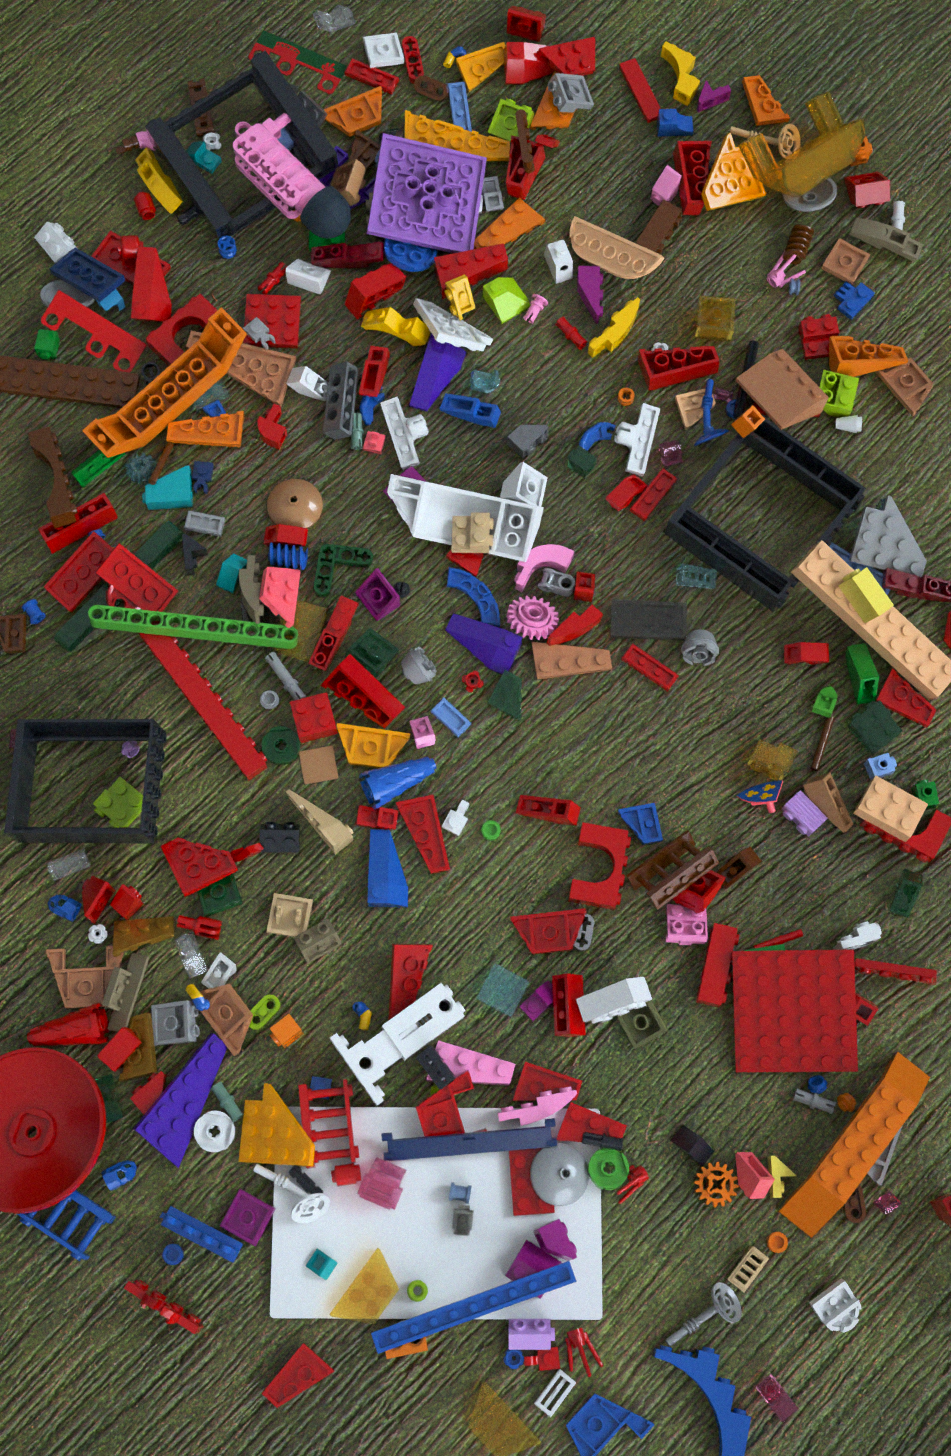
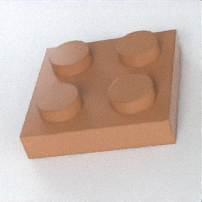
[821,238,870,286]

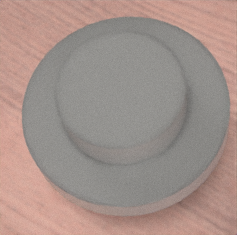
[260,690,279,709]

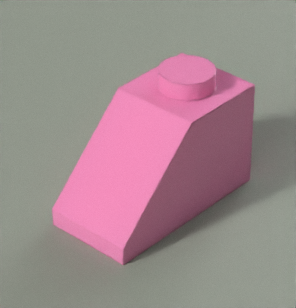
[650,165,681,205]

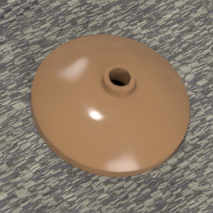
[267,479,323,529]

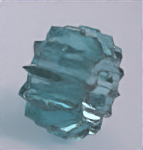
[126,452,157,485]

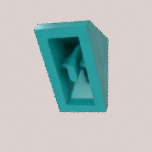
[216,553,247,594]

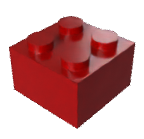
[290,692,338,743]

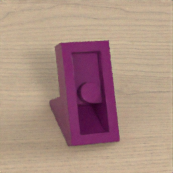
[696,80,731,113]
[519,980,553,1022]

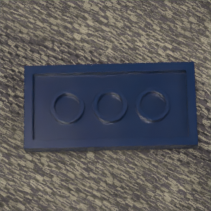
[50,247,126,302]

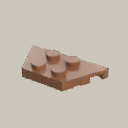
[875,358,933,417]
[189,984,253,1056]

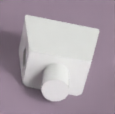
[544,240,573,284]

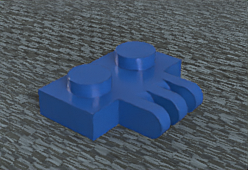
[834,282,875,320]

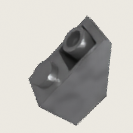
[507,425,549,459]

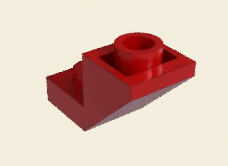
[605,474,648,511]
[263,524,308,549]
[784,642,829,665]

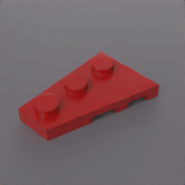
[513,1062,582,1101]

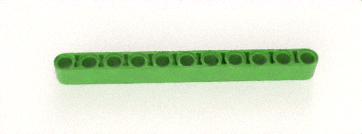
[88,605,298,649]

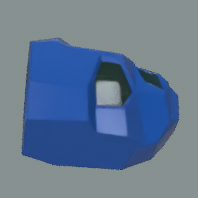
[47,895,82,922]
[101,1160,137,1191]

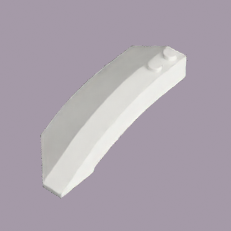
[387,474,544,562]

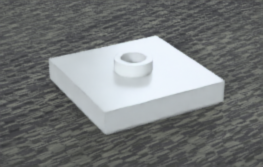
[363,33,404,68]

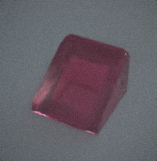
[713,386,734,402]

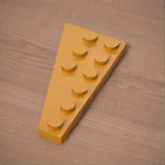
[405,110,510,161]

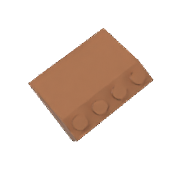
[735,349,829,430]

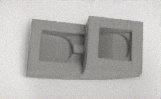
[482,176,504,212]

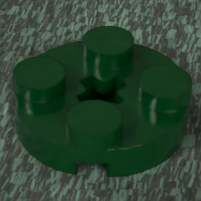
[262,726,301,765]

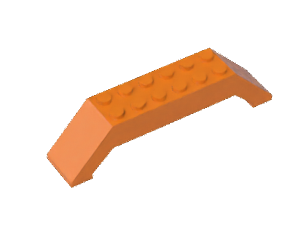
[82,307,247,458]
[778,1052,930,1238]

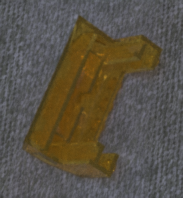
[738,91,865,198]

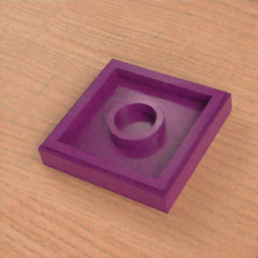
[220,1189,276,1246]

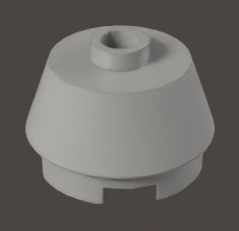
[681,630,719,666]
[401,646,437,685]

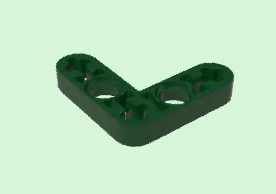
[314,544,374,598]

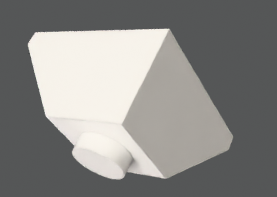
[500,462,547,507]

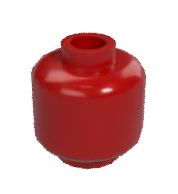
[117,235,144,260]

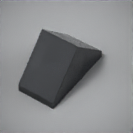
[670,1125,714,1167]

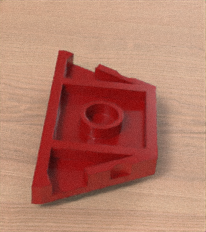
[537,37,595,76]
[510,908,586,955]

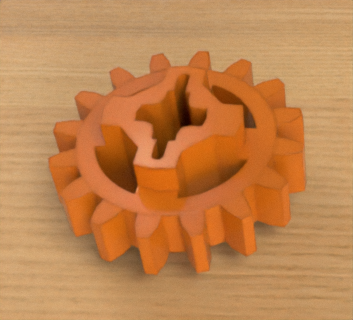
[693,1162,739,1207]

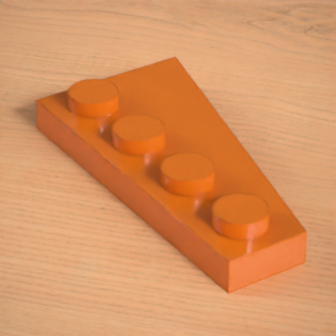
[473,198,545,249]
[166,411,244,447]

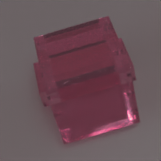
[357,1157,407,1210]

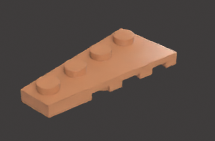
[531,642,612,680]

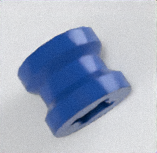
[217,235,237,259]

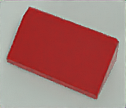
[97,1027,142,1072]

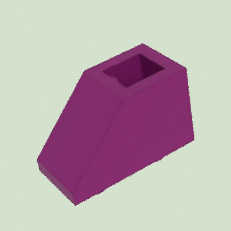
[533,1219,577,1261]

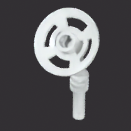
[253,1164,330,1223]

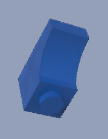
[657,109,693,137]

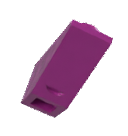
[577,266,603,324]

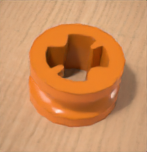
[618,388,635,406]

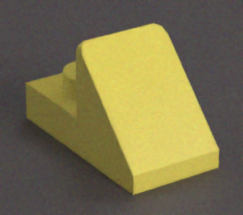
[768,1156,796,1198]

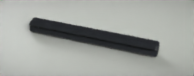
[733,340,759,419]

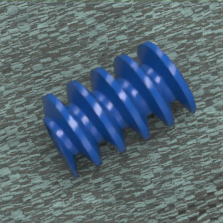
[268,542,308,570]

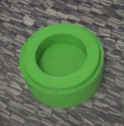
[481,820,501,841]

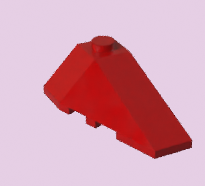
[503,42,558,84]
[131,247,172,322]

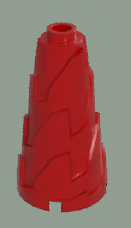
[27,1003,109,1047]

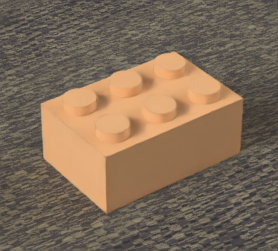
[853,776,928,842]

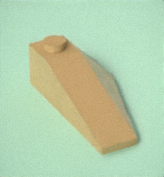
[286,789,354,855]

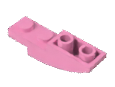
[498,1087,577,1126]

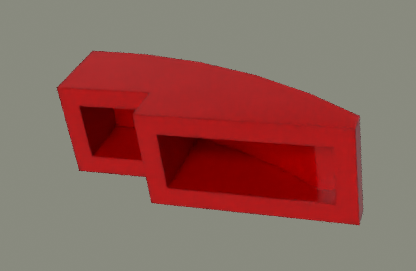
[359,346,390,397]
[547,605,603,646]

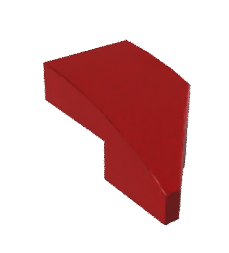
[230,843,264,863]

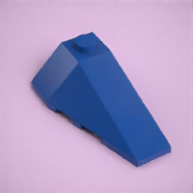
[368,829,408,907]

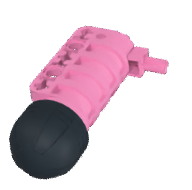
[233,113,351,239]

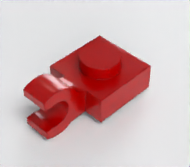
[523,1347,560,1371]

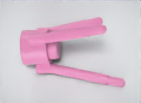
[767,253,806,288]

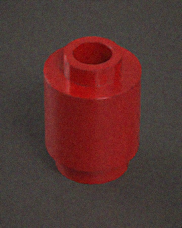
[134,192,156,220]
[331,1163,362,1187]

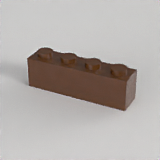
[636,200,682,254]

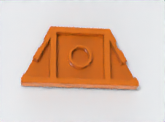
[530,71,577,130]
[324,86,382,137]

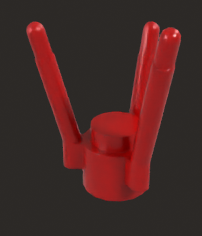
[610,1165,649,1204]
[565,1328,603,1377]

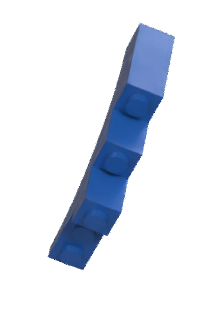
[653,1345,751,1456]

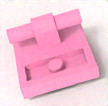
[665,904,708,946]

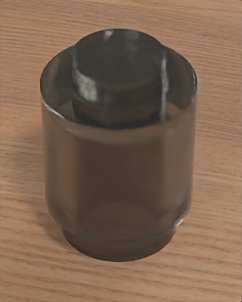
[452,1204,474,1236]

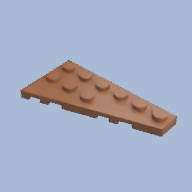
[186,330,296,407]

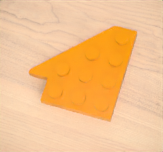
[701,133,766,211]
[238,1083,315,1167]

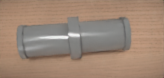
[793,1088,836,1114]

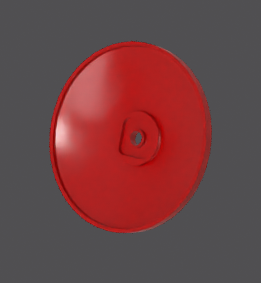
[0,1047,106,1214]

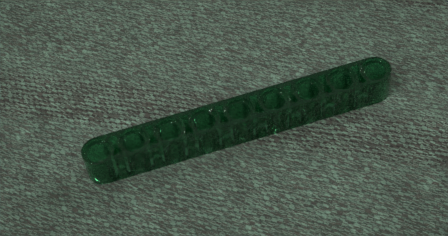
[54,521,184,652]

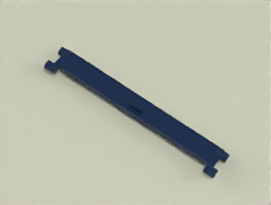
[381,1118,557,1161]

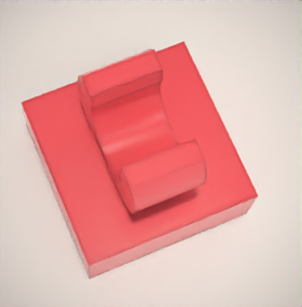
[363,431,386,454]

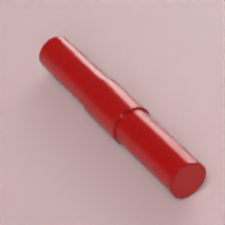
[753,929,803,949]

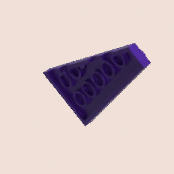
[133,1033,227,1168]

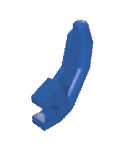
[359,386,385,426]
[579,422,616,453]

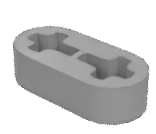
[573,914,594,952]

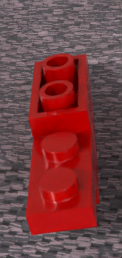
[308,595,359,671]

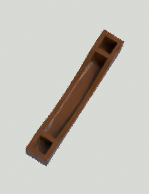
[28,426,78,528]

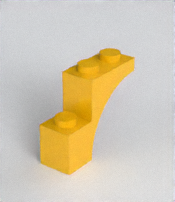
[661,41,700,106]
[361,307,430,346]

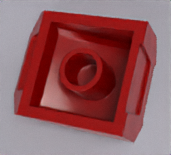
[673,870,726,914]

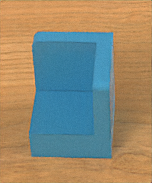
[96,289,125,311]

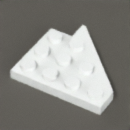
[413,298,493,351]

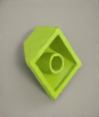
[483,277,530,324]

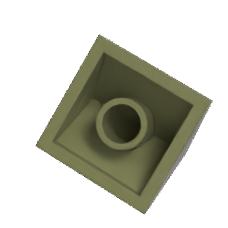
[616,1000,668,1049]

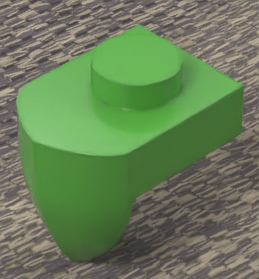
[812,686,837,718]

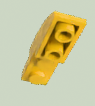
[135,148,183,214]
[588,297,640,358]

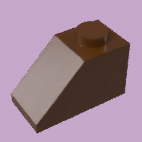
[717,847,762,889]

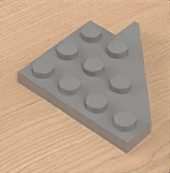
[849,495,927,577]

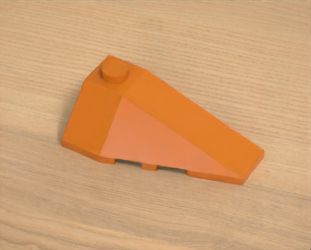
[829,336,908,377]

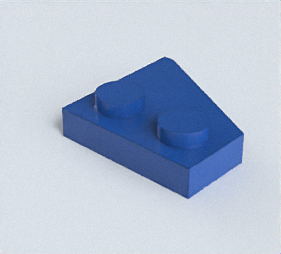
[618,803,663,845]

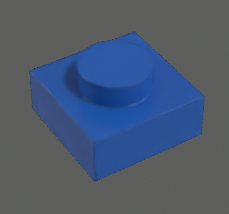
[310,1076,332,1100]

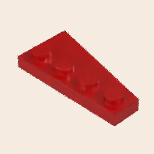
[395,795,450,874]
[855,958,937,985]

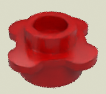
[462,671,484,692]

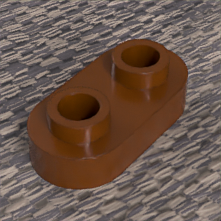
[414,76,449,100]
[843,1185,866,1223]

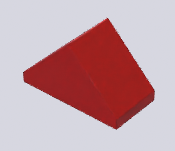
[573,572,595,602]

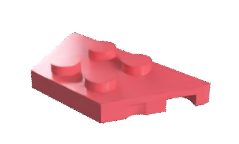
[259,567,301,628]

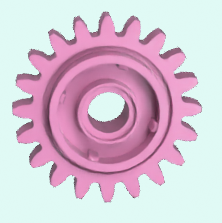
[506,596,559,640]

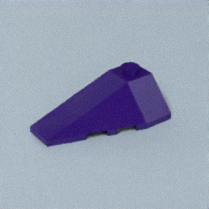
[409,334,466,412]
[445,613,523,677]

